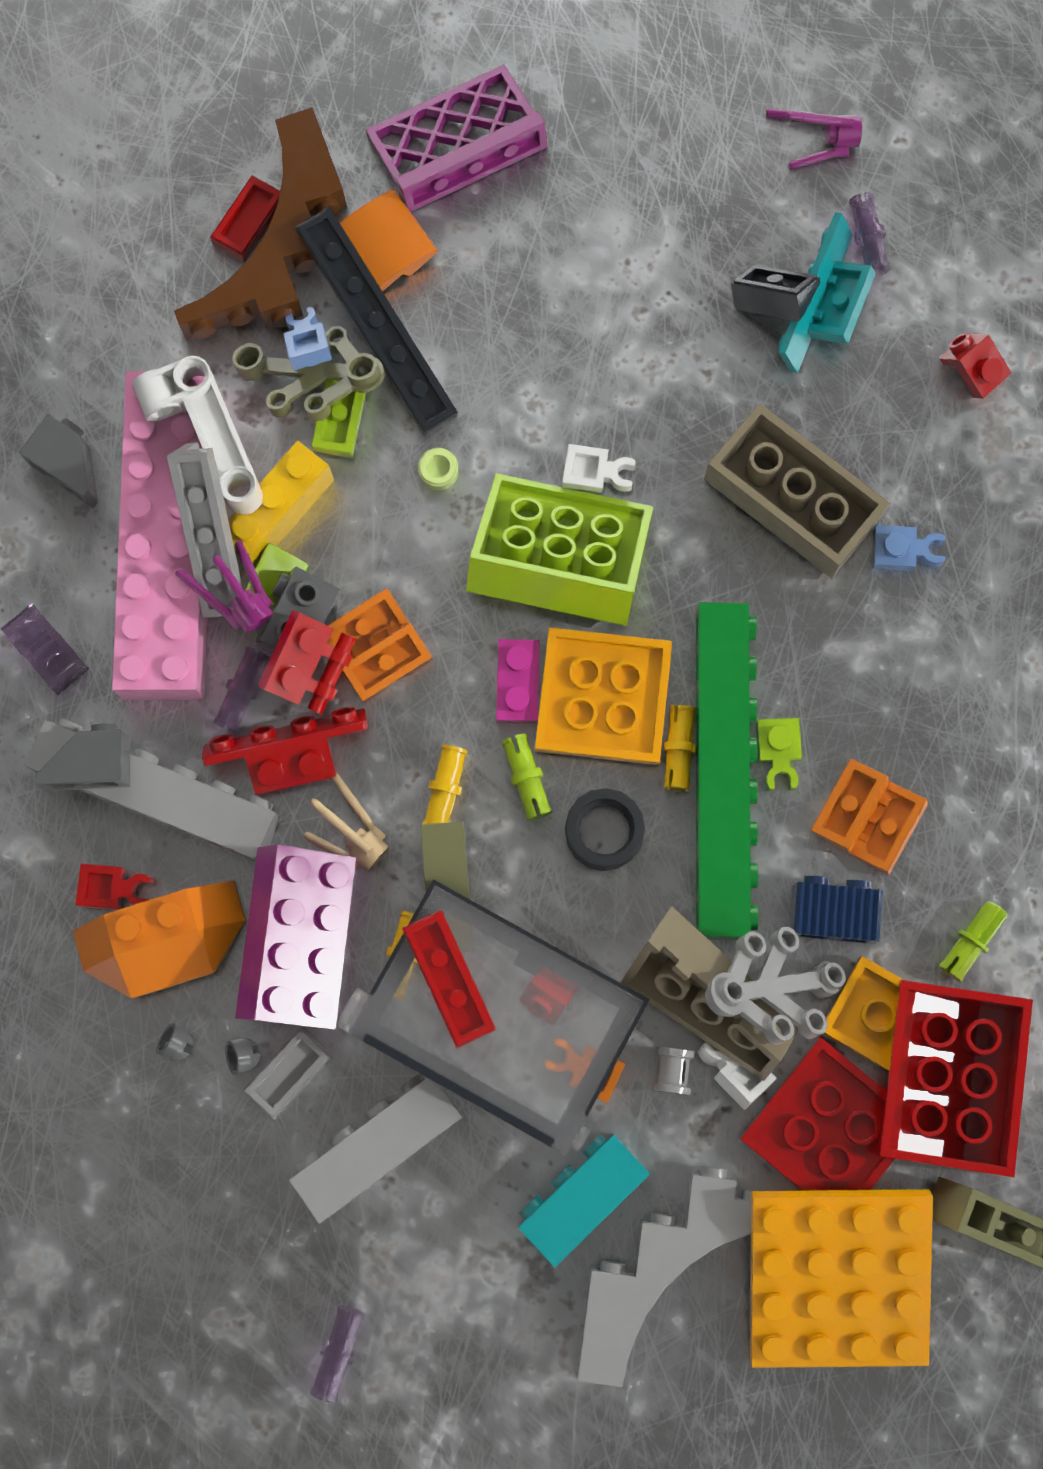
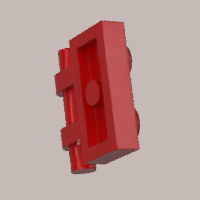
[258,610,356,715]

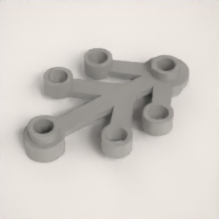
[705,927,846,1045]

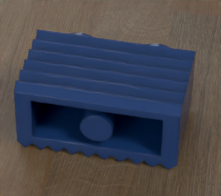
[790,876,883,944]

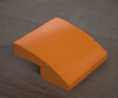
[340,189,439,292]
[327,588,432,702]
[811,759,928,876]

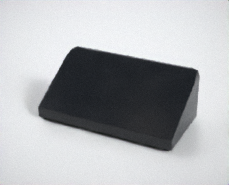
[731,265,820,322]

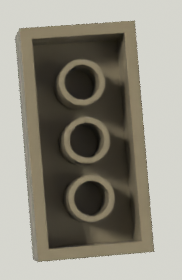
[704,403,890,579]

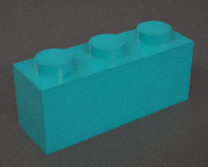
[518,1134,650,1268]

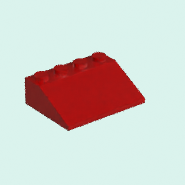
[879,980,1033,1178]

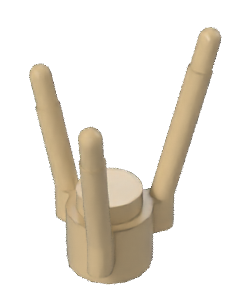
[304,774,389,872]

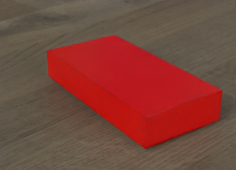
[210,175,280,262]

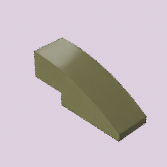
[420,822,474,951]

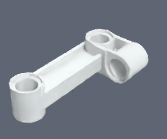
[132,356,263,515]

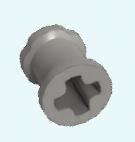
[652,1047,694,1095]

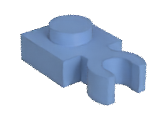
[283,307,332,371]
[872,525,945,571]

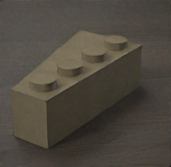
[620,906,799,1081]

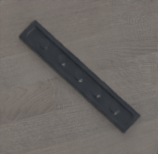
[295,207,458,436]

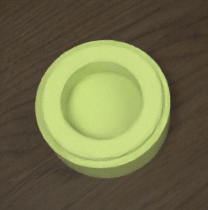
[418,448,459,491]

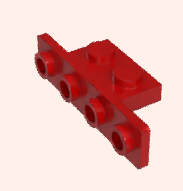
[202,707,368,795]

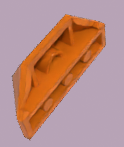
[73,880,247,999]

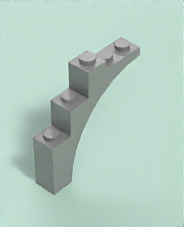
[577,1166,751,1388]

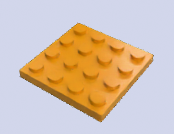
[750,1189,933,1368]

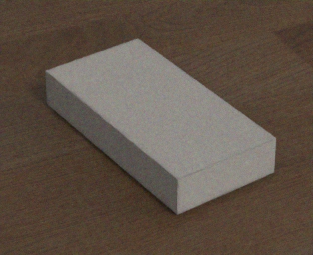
[242,1027,333,1120]

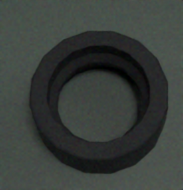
[565,788,645,871]

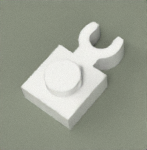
[562,444,636,493]
[697,1042,777,1110]

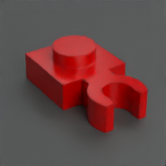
[75,863,154,910]

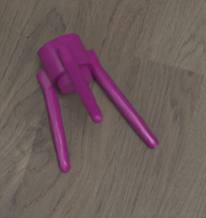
[765,108,862,169]
[175,540,273,633]

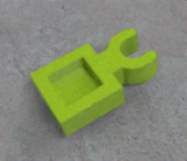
[756,718,802,791]

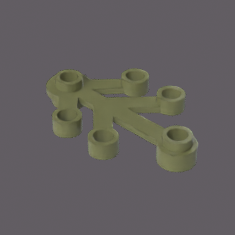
[232,326,385,421]

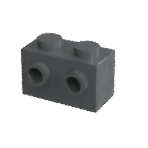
[253,566,341,653]

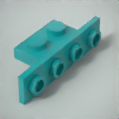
[778,212,876,373]

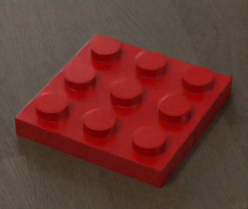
[739,1037,895,1191]

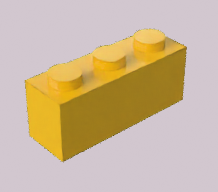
[228,440,334,569]

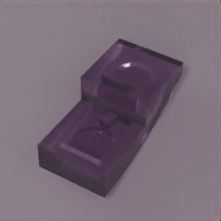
[1,603,89,695]

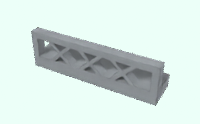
[167,442,243,618]

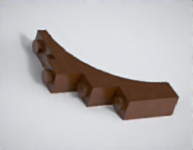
[174,107,347,341]

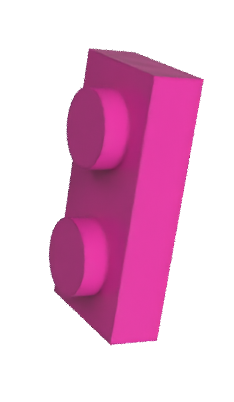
[496,639,540,724]

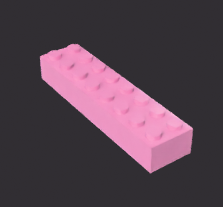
[112,371,208,700]

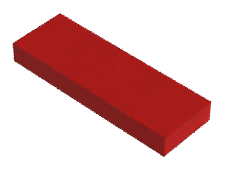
[402,910,496,1049]

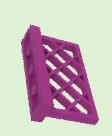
[366,64,548,212]

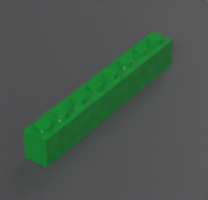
[696,602,759,940]

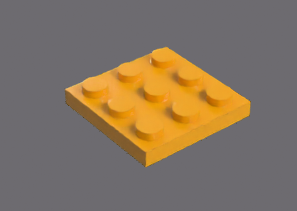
[535,627,673,765]

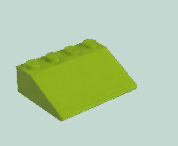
[466,473,653,626]

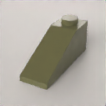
[932,1176,1043,1268]

